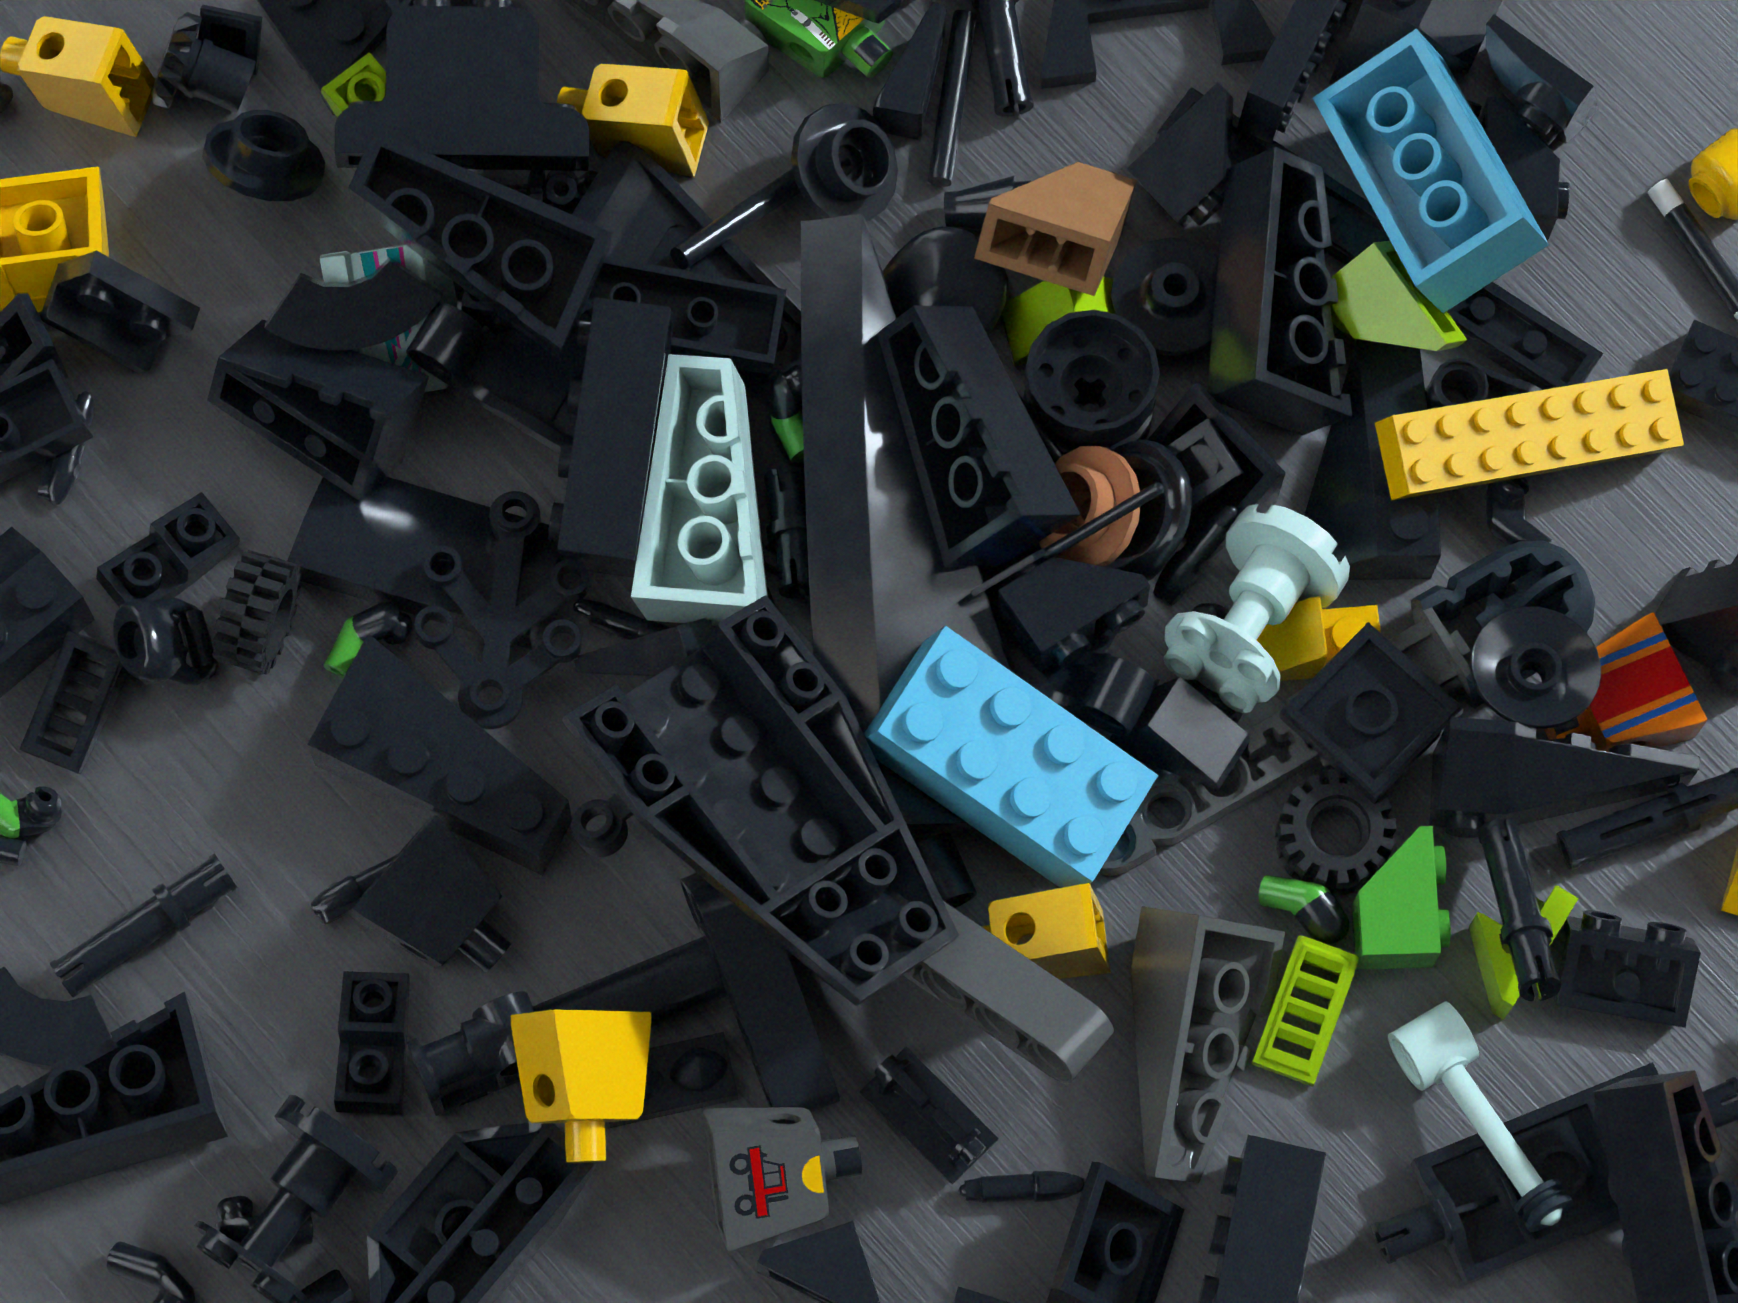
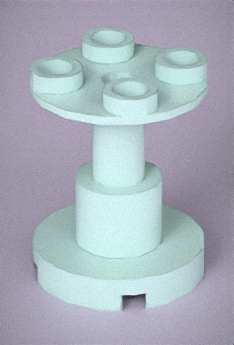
[1163,504,1350,713]

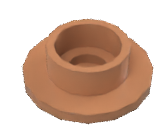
[1038,446,1140,567]

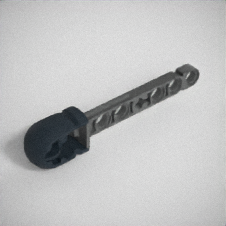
[1099,541,1595,876]

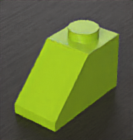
[1330,241,1467,351]

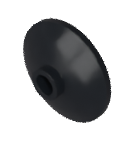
[1470,607,1601,729]

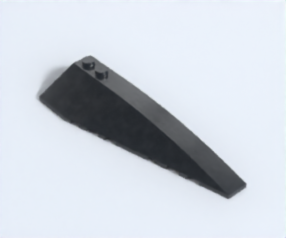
[801,214,1012,835]

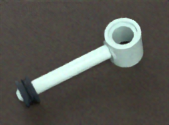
[1388,1001,1574,1232]

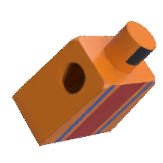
[1544,612,1708,752]

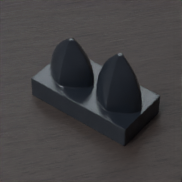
[609,1032,738,1128]

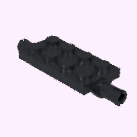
[1372,1062,1738,1286]

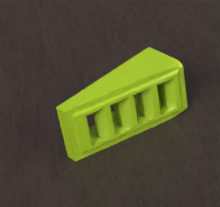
[1251,935,1360,1087]

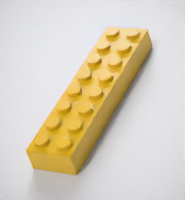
[1375,369,1684,501]

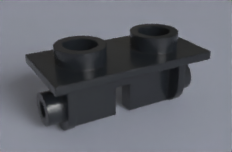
[860,1047,999,1185]

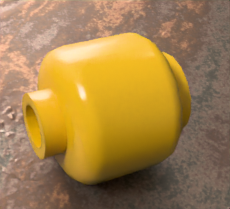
[1688,128,1738,220]

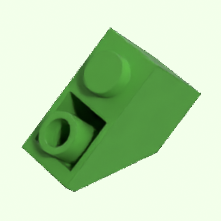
[1351,826,1451,970]

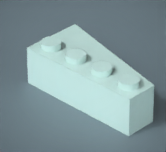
[631,354,768,626]

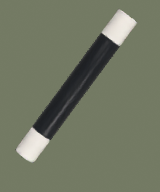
[1647,179,1738,321]

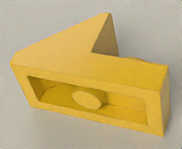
[1256,596,1381,681]

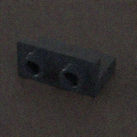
[40,250,200,373]
[1554,910,1701,1028]

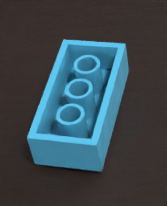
[1313,28,1549,313]
[864,625,1158,888]

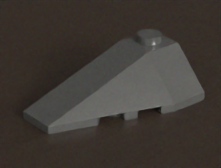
[565,0,769,122]

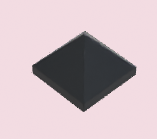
[198,4,262,76]

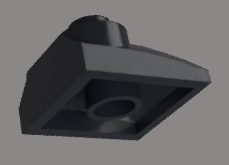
[1486,14,1598,146]

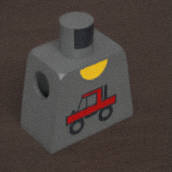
[702,1107,862,1251]

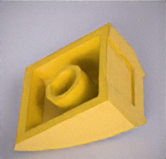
[0,167,109,312]

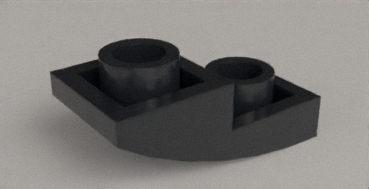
[96,492,240,608]
[334,971,410,1114]

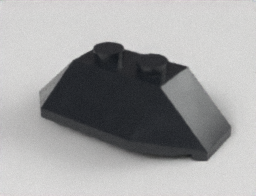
[1329,0,1503,85]
[367,1121,599,1303]

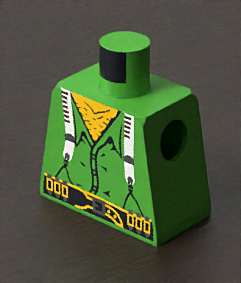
[745,0,893,78]

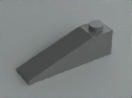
[1131,906,1285,1183]

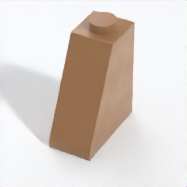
[974,162,1137,296]

